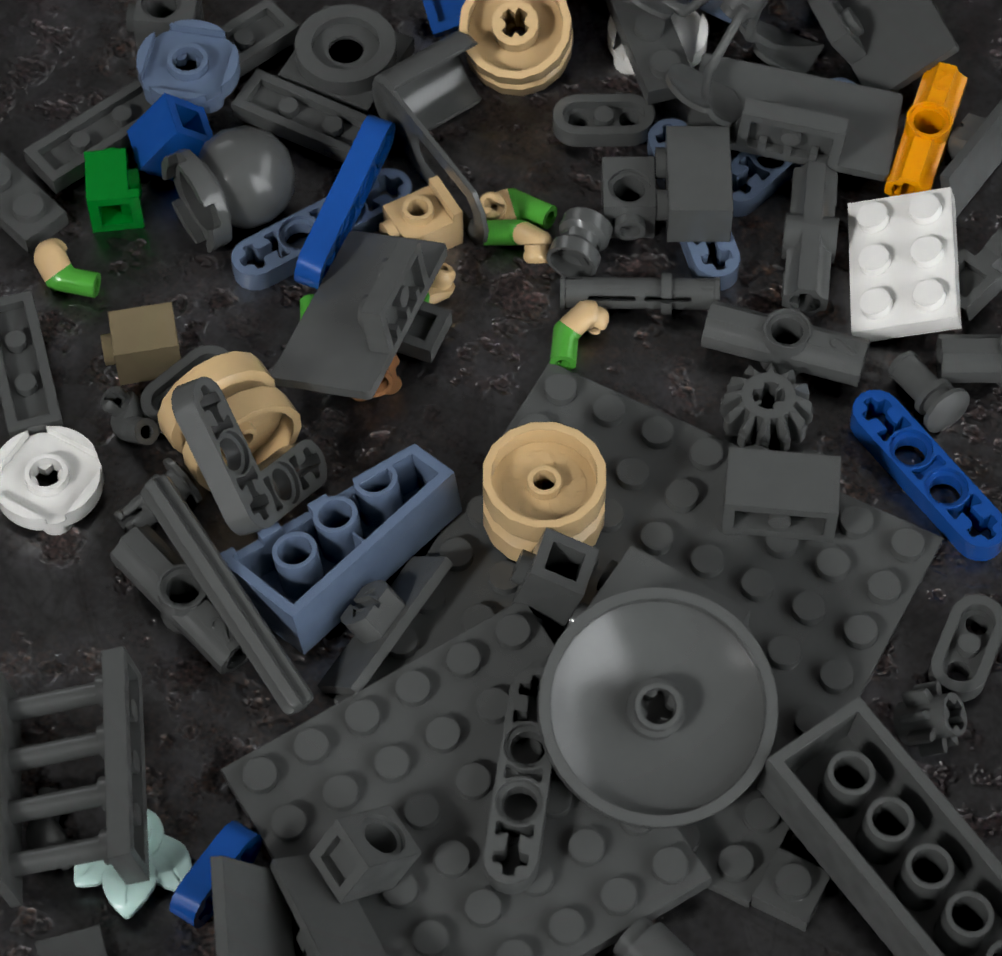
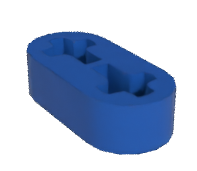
[170,820,262,928]

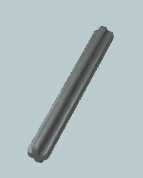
[141,474,314,716]

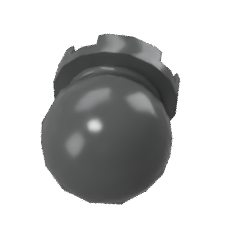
[161,125,296,253]

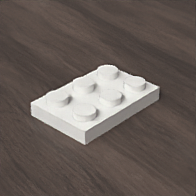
[848,187,962,342]

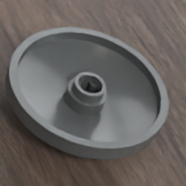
[537,587,778,829]

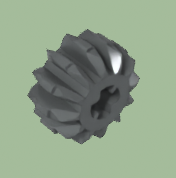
[720,362,814,451]

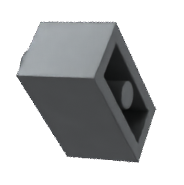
[655,126,733,242]
[721,445,841,542]

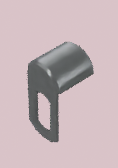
[372,31,489,246]

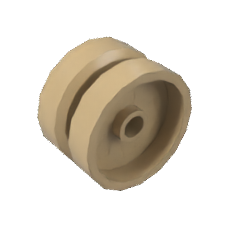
[459,0,574,96]
[157,351,302,491]
[483,422,606,561]

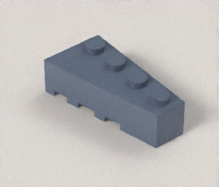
[220,443,462,655]

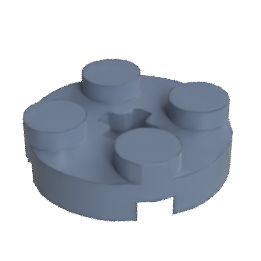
[136,19,240,113]

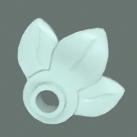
[74,809,192,919]

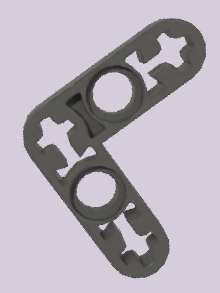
[171,376,327,536]

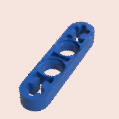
[294,114,396,289]
[850,390,1002,561]

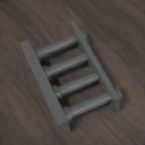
[0,646,150,908]

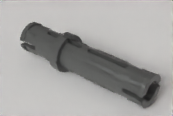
[560,272,720,315]

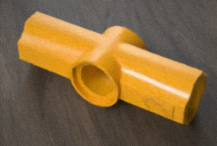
[884,62,968,196]

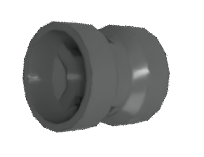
[546,207,613,277]

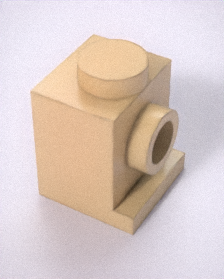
[379,175,463,250]

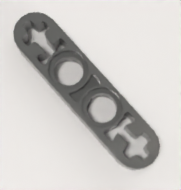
[483,666,554,894]

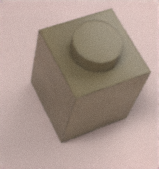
[100,302,181,386]

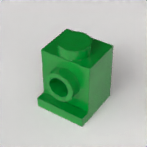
[84,147,145,233]

